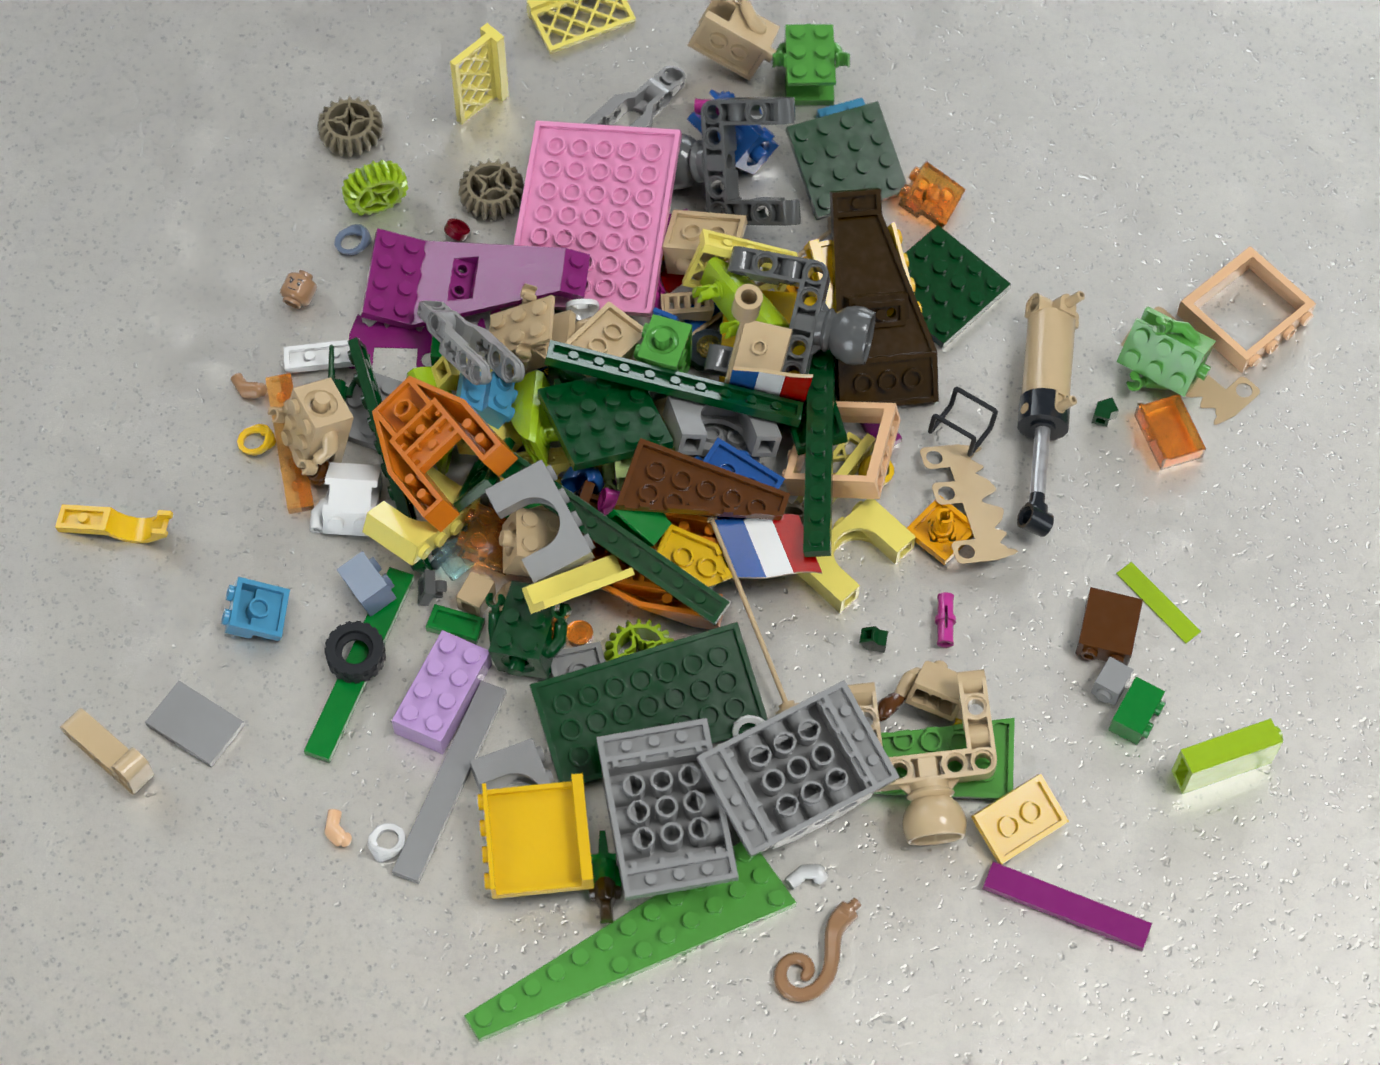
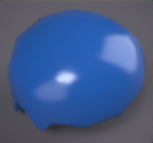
[561,466,604,494]

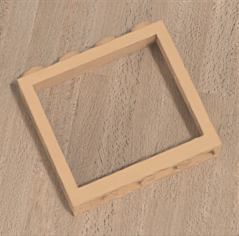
[1177,246,1316,373]
[782,401,901,499]

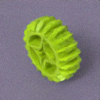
[341,160,409,216]
[604,618,674,661]

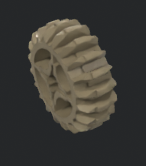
[317,95,384,158]
[458,158,524,221]

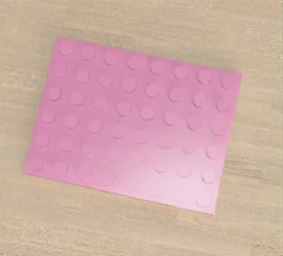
[510,121,682,317]

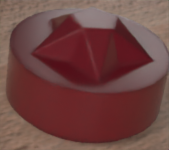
[444,218,470,241]

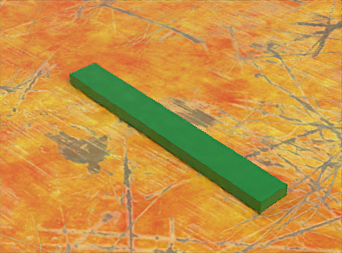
[304,567,415,763]

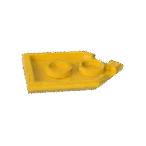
[657,524,733,587]

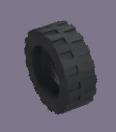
[324,621,386,684]

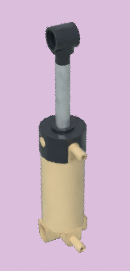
[1017,291,1085,537]

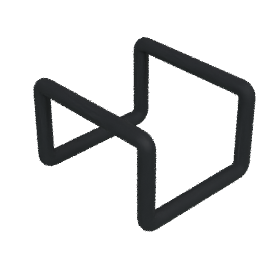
[928,387,998,457]

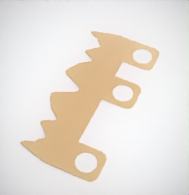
[1121,307,1260,425]
[920,444,1019,564]

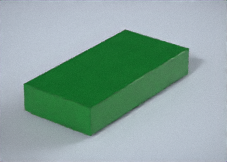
[426,604,485,645]

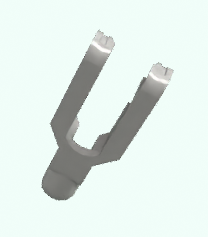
[583,66,685,128]
[417,301,525,385]

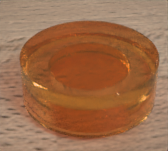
[567,620,593,647]

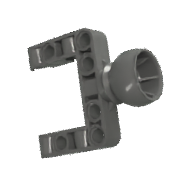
[673,97,801,226]
[704,246,876,377]

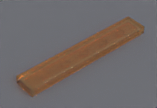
[266,373,314,514]

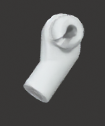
[310,498,325,533]
[784,864,828,890]

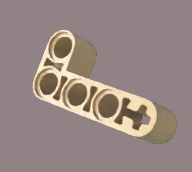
[60,708,154,795]

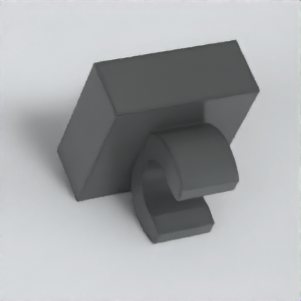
[418,570,447,606]

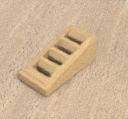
[660,292,714,321]

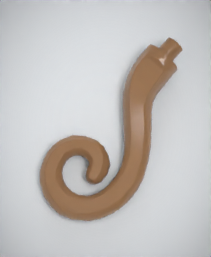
[774,898,862,1003]

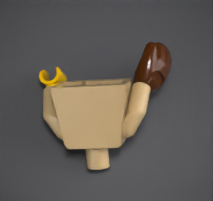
[870,660,969,726]

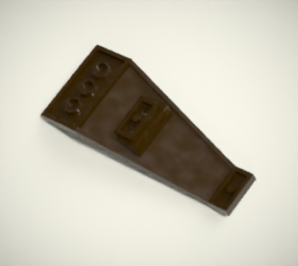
[830,188,939,406]

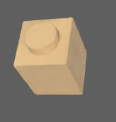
[456,571,496,617]

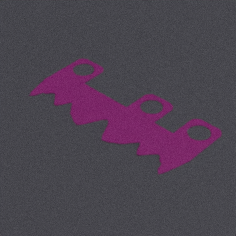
[349,314,486,369]

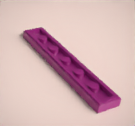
[983,861,1152,951]

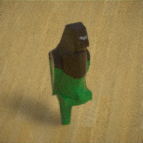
[589,830,622,924]

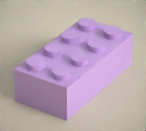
[392,630,492,754]

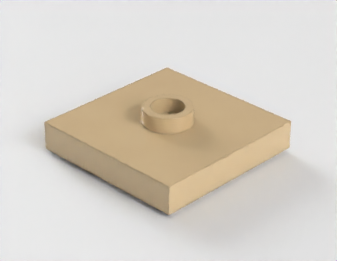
[728,321,793,372]

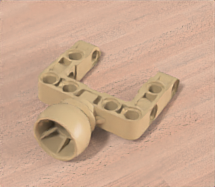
[848,669,997,846]

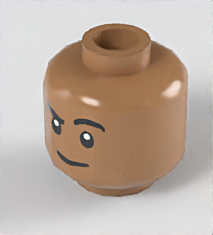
[280,270,317,309]

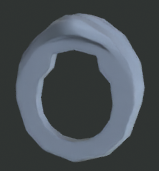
[334,224,372,255]

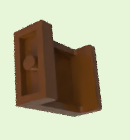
[1075,587,1143,666]

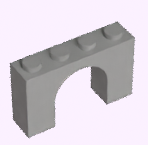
[662,395,782,457]
[485,460,595,583]
[470,738,555,794]

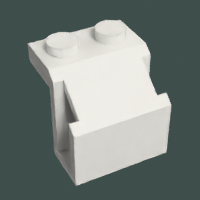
[322,462,383,536]

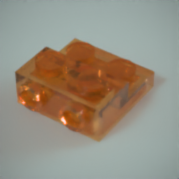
[897,161,966,228]
[456,503,507,575]

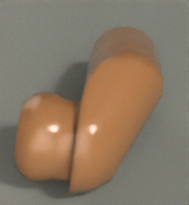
[231,373,267,399]

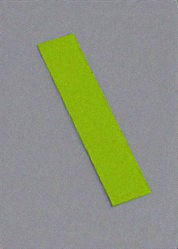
[1116,562,1201,644]

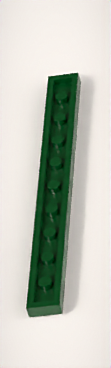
[347,337,433,575]
[544,340,803,427]
[803,350,835,557]
[500,452,731,625]

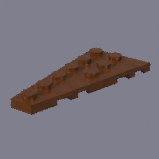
[614,438,791,520]

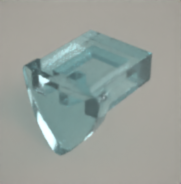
[431,537,474,581]

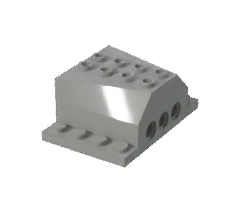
[696,680,900,858]
[597,718,738,900]

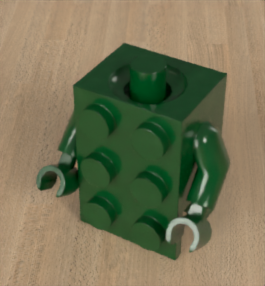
[485,581,572,679]

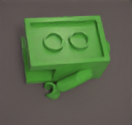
[772,24,850,106]
[1116,306,1216,397]
[634,314,692,398]

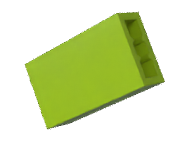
[1171,718,1283,794]

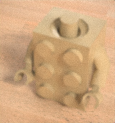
[687,0,780,81]
[662,209,750,281]
[488,283,576,376]
[565,301,644,378]
[268,377,354,476]
[499,505,593,577]

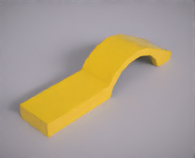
[55,504,173,544]

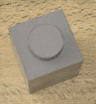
[1091,657,1134,705]

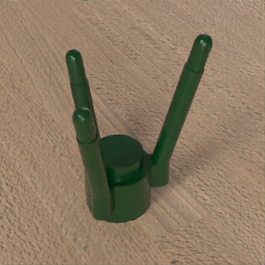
[328,345,370,402]

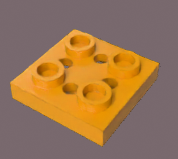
[907,495,974,566]

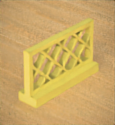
[526,0,636,54]
[450,23,509,125]
[682,229,798,292]

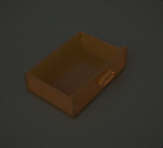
[1134,394,1206,471]

